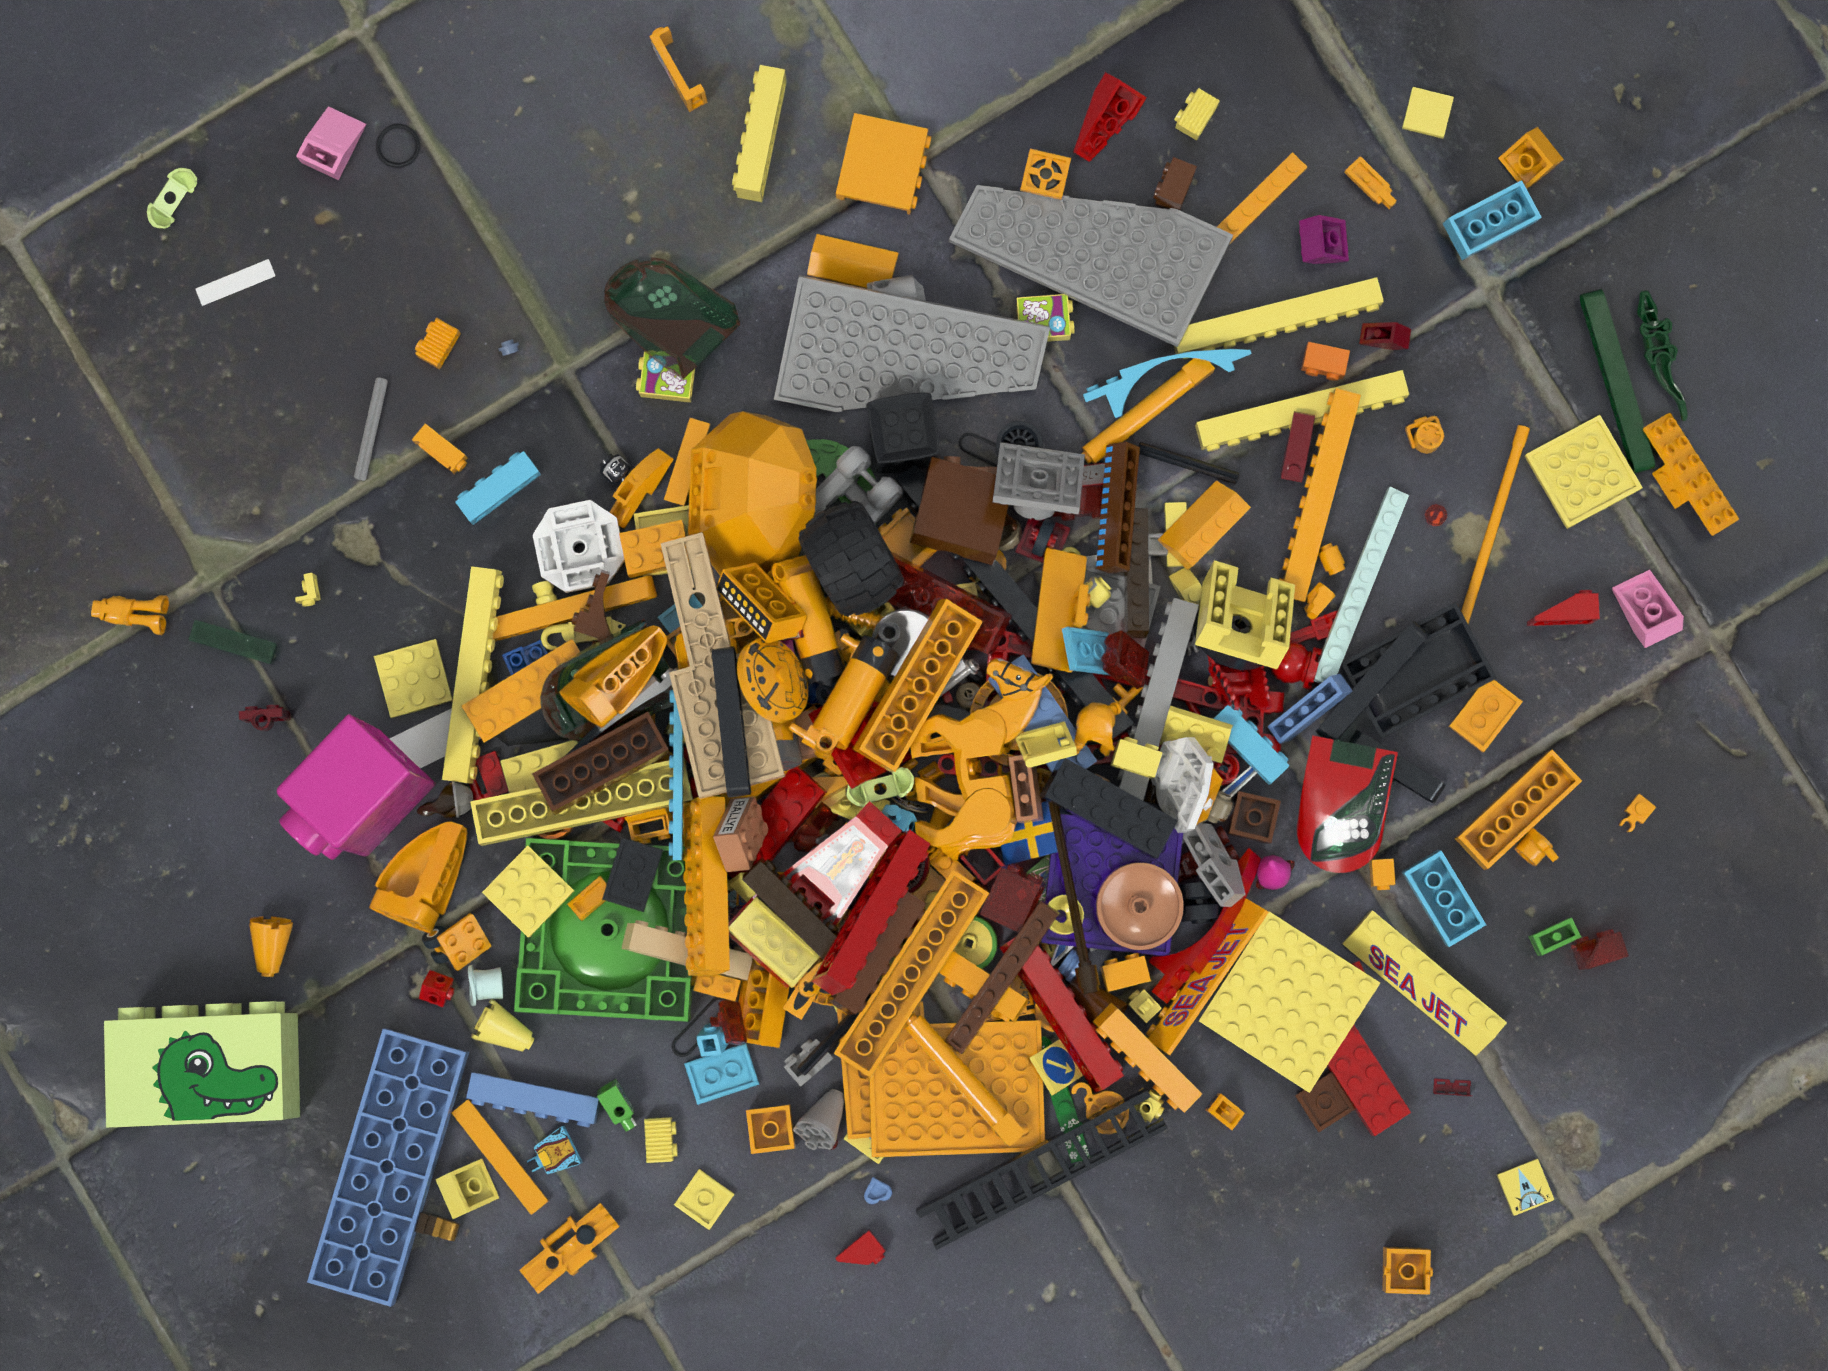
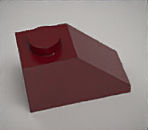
[1359,322,1411,350]

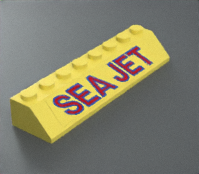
[1342,910,1507,1056]

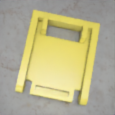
[1015,721,1077,767]

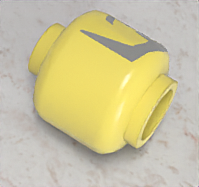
[1084,577,1112,608]

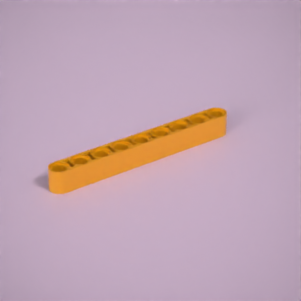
[493,576,657,642]

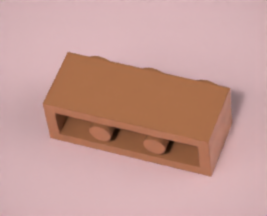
[1009,755,1044,823]

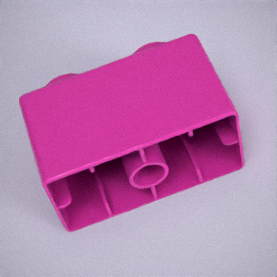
[277,714,436,860]

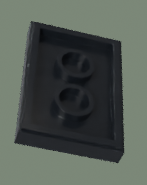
[602,837,663,912]

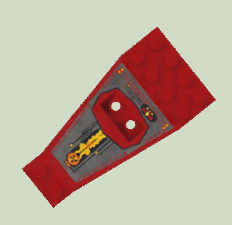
[728,801,902,989]

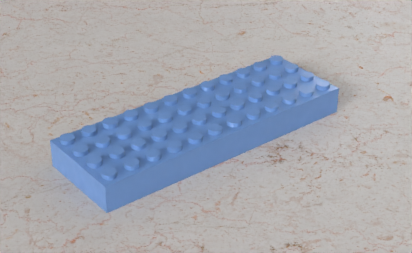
[307,1028,469,1307]

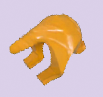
[1074,702,1121,756]

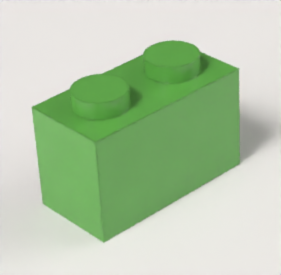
[1528,918,1581,956]

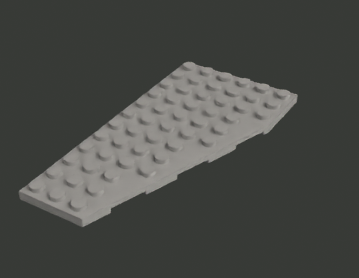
[949,185,1233,347]
[774,275,1050,412]

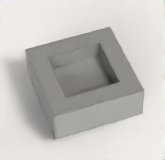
[1148,533,1168,556]

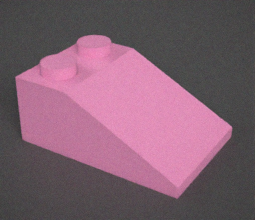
[1612,570,1684,648]

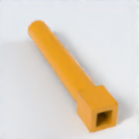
[1081,358,1215,464]
[905,1014,1026,1147]

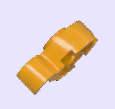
[1071,1082,1129,1134]

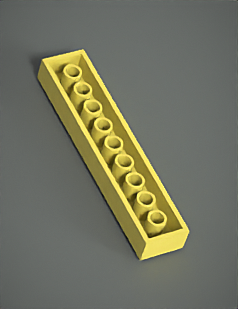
[470,757,693,846]

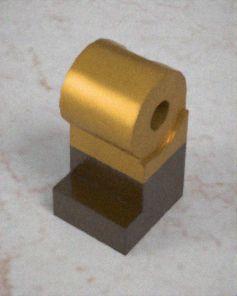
[415,1211,460,1241]

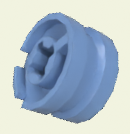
[1058,948,1080,983]

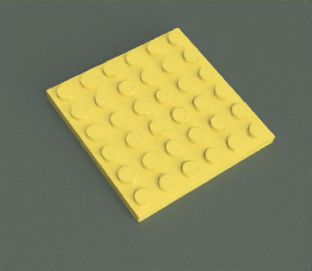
[1199,911,1380,1093]

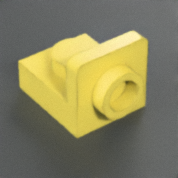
[295,573,321,607]

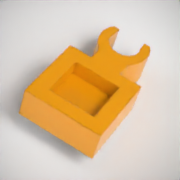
[1619,794,1656,832]

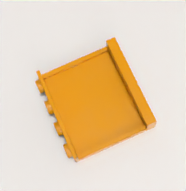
[836,113,931,215]

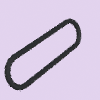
[959,432,997,467]
[672,997,730,1057]

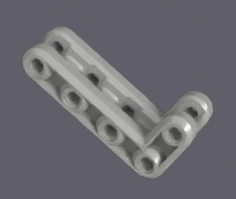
[798,446,903,557]

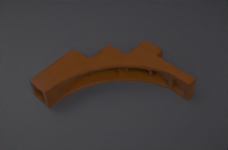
[571,570,663,681]

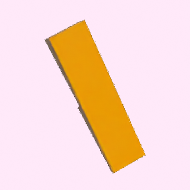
[664,418,711,506]

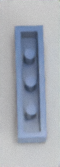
[1267,674,1352,744]

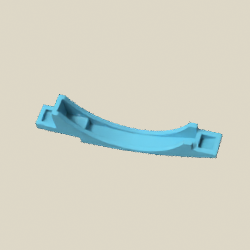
[1083,349,1252,418]

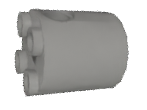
[866,275,926,301]

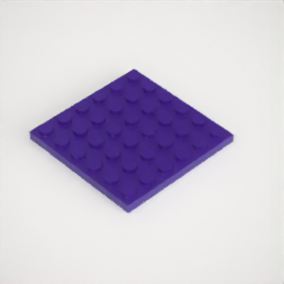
[1041,814,1183,956]

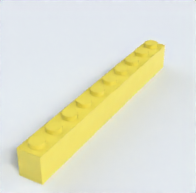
[1174,277,1384,359]
[1195,370,1409,452]
[442,567,504,783]

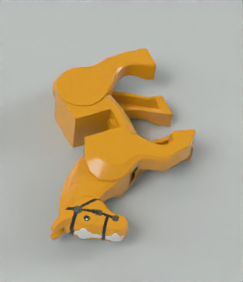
[910,658,1053,861]

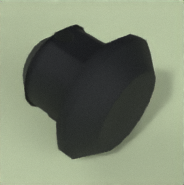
[967,668,986,686]

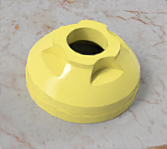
[1048,895,1084,935]

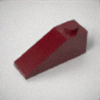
[1280,411,1315,483]

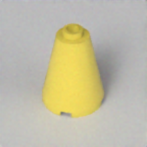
[471,999,534,1052]

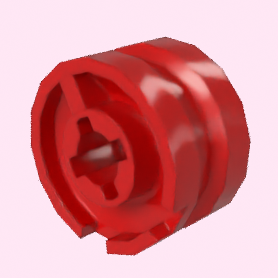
[1212,752,1240,785]

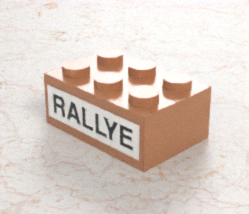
[713,796,768,872]

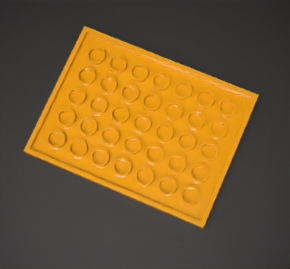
[869,1020,1045,1157]

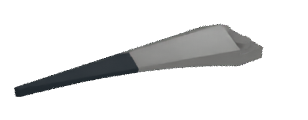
[565,667,678,756]

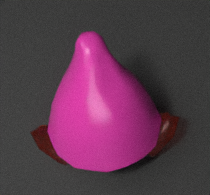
[1256,855,1295,890]

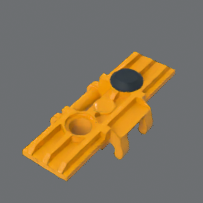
[519,1203,620,1294]

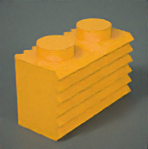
[415,318,461,370]

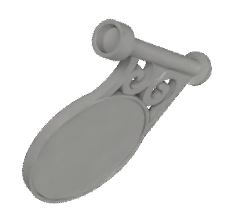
[872,609,980,698]

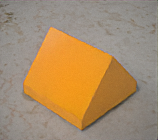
[917,761,945,783]

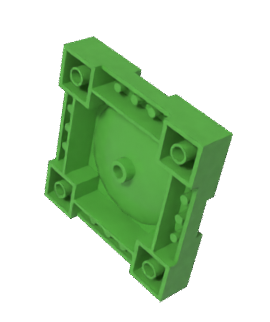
[514,838,693,1022]

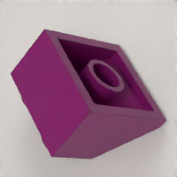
[1299,215,1349,264]

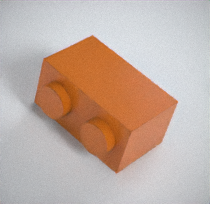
[1301,342,1350,381]

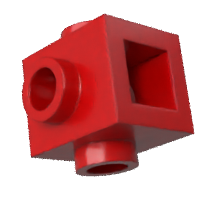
[419,970,455,1007]

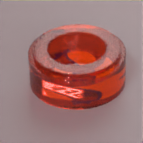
[1425,504,1447,526]

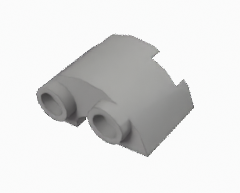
[784,1039,833,1087]

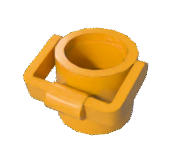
[1405,416,1444,454]
[1515,828,1559,866]

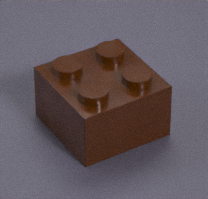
[1153,157,1197,210]
[1227,791,1281,844]

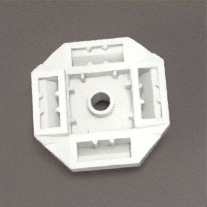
[533,500,625,593]
[1151,737,1223,833]

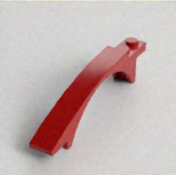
[1149,848,1261,1004]

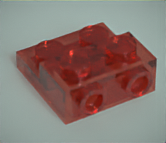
[1101,630,1149,689]

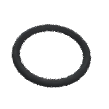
[376,124,420,167]

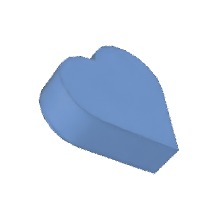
[864,1177,892,1204]

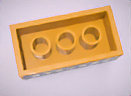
[716,563,807,643]

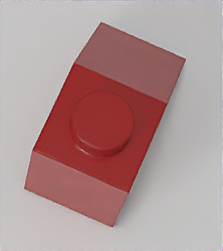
[835,1229,886,1265]

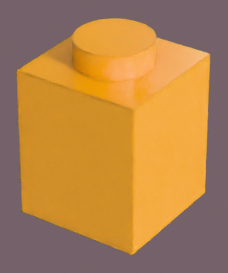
[1369,859,1395,891]

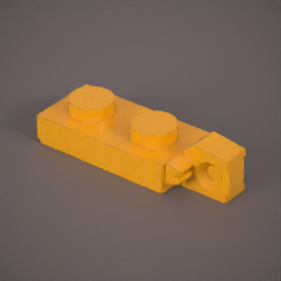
[1344,157,1397,209]

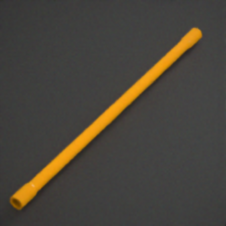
[1461,425,1530,624]

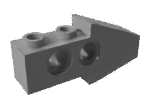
[1183,823,1246,907]

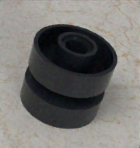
[1178,882,1223,924]

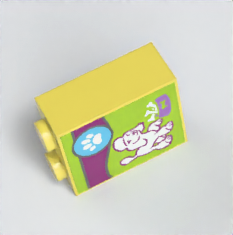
[1016,294,1074,342]
[636,351,696,403]

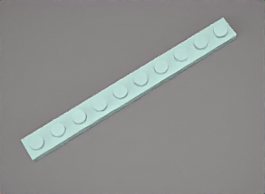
[1314,487,1409,684]

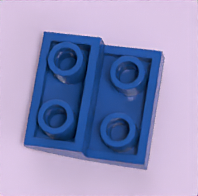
[502,640,548,675]

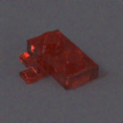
[710,1000,747,1045]

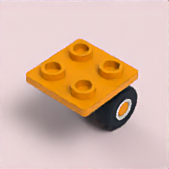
[422,913,491,971]

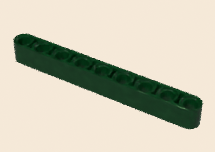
[1580,289,1655,474]

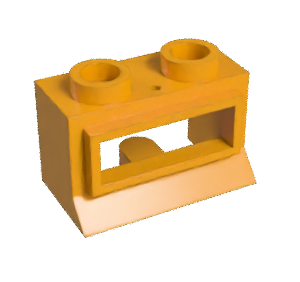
[625,808,673,844]

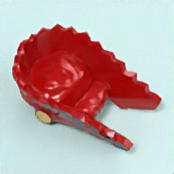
[1207,655,1272,711]

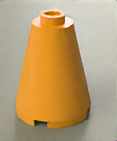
[249,916,293,977]

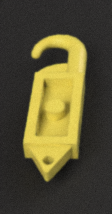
[541,617,626,650]

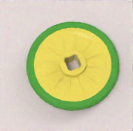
[954,916,998,969]

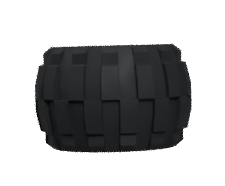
[798,500,904,617]

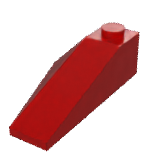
[1073,72,1147,162]

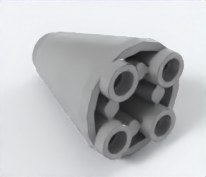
[793,1089,845,1150]

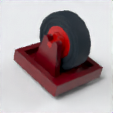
[1015,518,1071,564]

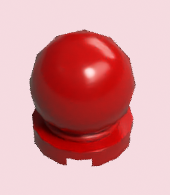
[1270,642,1322,690]

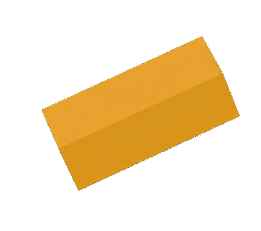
[807,234,899,289]

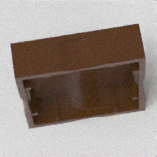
[909,457,1008,565]

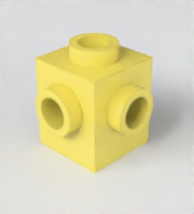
[1135,1088,1164,1123]

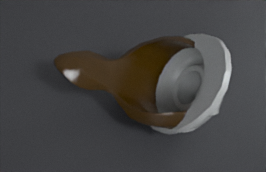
[417,781,473,818]

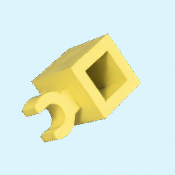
[1128,989,1162,1023]

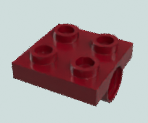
[239,705,291,732]

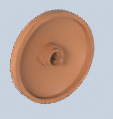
[1096,862,1183,950]

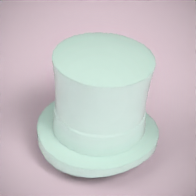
[468,965,503,1006]

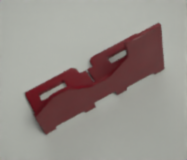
[1433,1079,1473,1096]

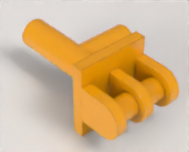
[1113,681,1143,715]

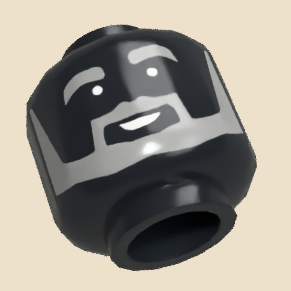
[600,454,631,485]

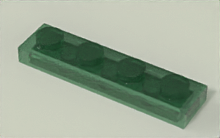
[188,620,278,664]

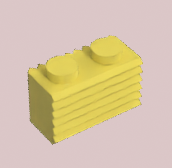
[1174,88,1220,140]
[644,1117,678,1163]

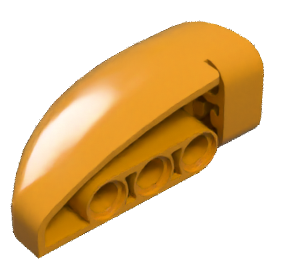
[559,625,667,728]
[369,822,467,933]

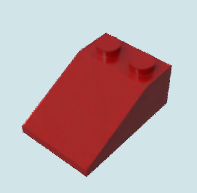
[1527,590,1600,626]

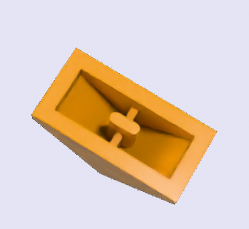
[1205,1093,1245,1130]

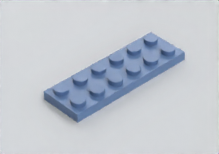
[988,654,1097,772]

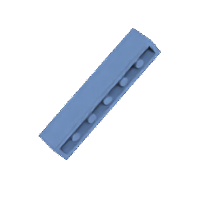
[466,1072,600,1127]

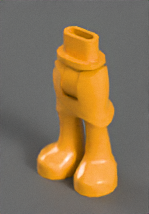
[91,595,169,635]

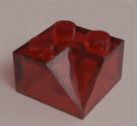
[1571,929,1629,970]

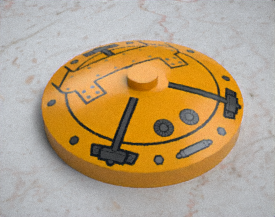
[737,638,808,723]

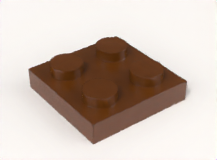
[1294,1072,1355,1132]

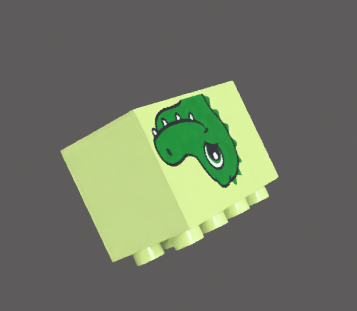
[104,1001,300,1128]

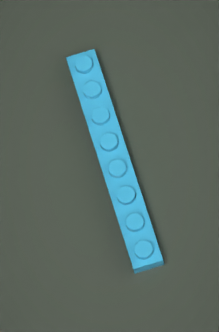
[669,690,684,860]

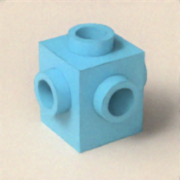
[696,1023,730,1057]

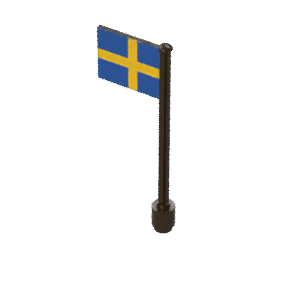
[1001,800,1100,994]

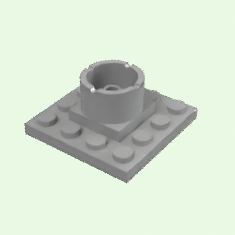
[993,443,1085,520]

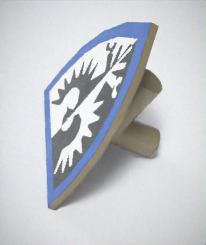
[890,796,929,813]

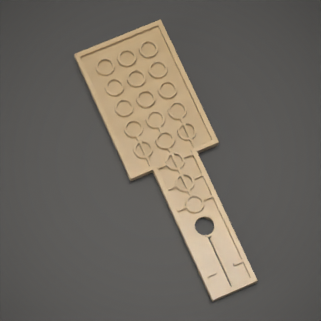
[661,532,785,799]

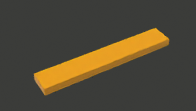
[452,1099,549,1215]

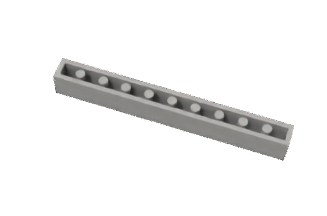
[1117,598,1199,801]

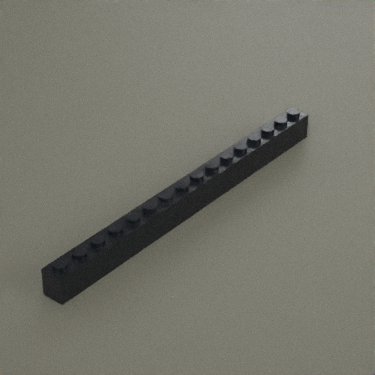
[895,464,1133,742]

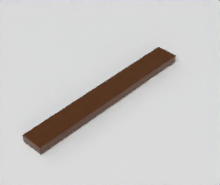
[945,900,1060,1054]

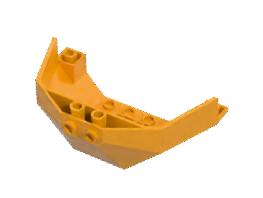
[688,411,817,575]

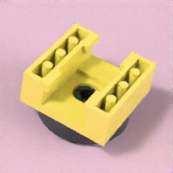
[1193,560,1295,671]

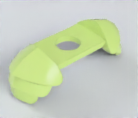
[147,168,197,229]
[846,767,914,807]

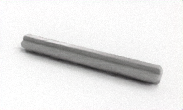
[354,378,388,481]

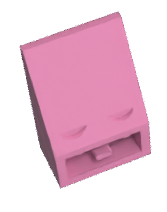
[296,106,366,180]

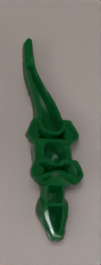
[1637,290,1688,421]

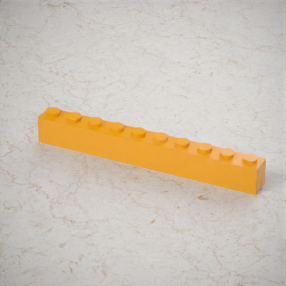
[1279,388,1361,602]

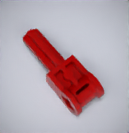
[1290,611,1338,643]

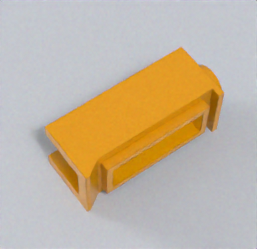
[412,424,467,475]

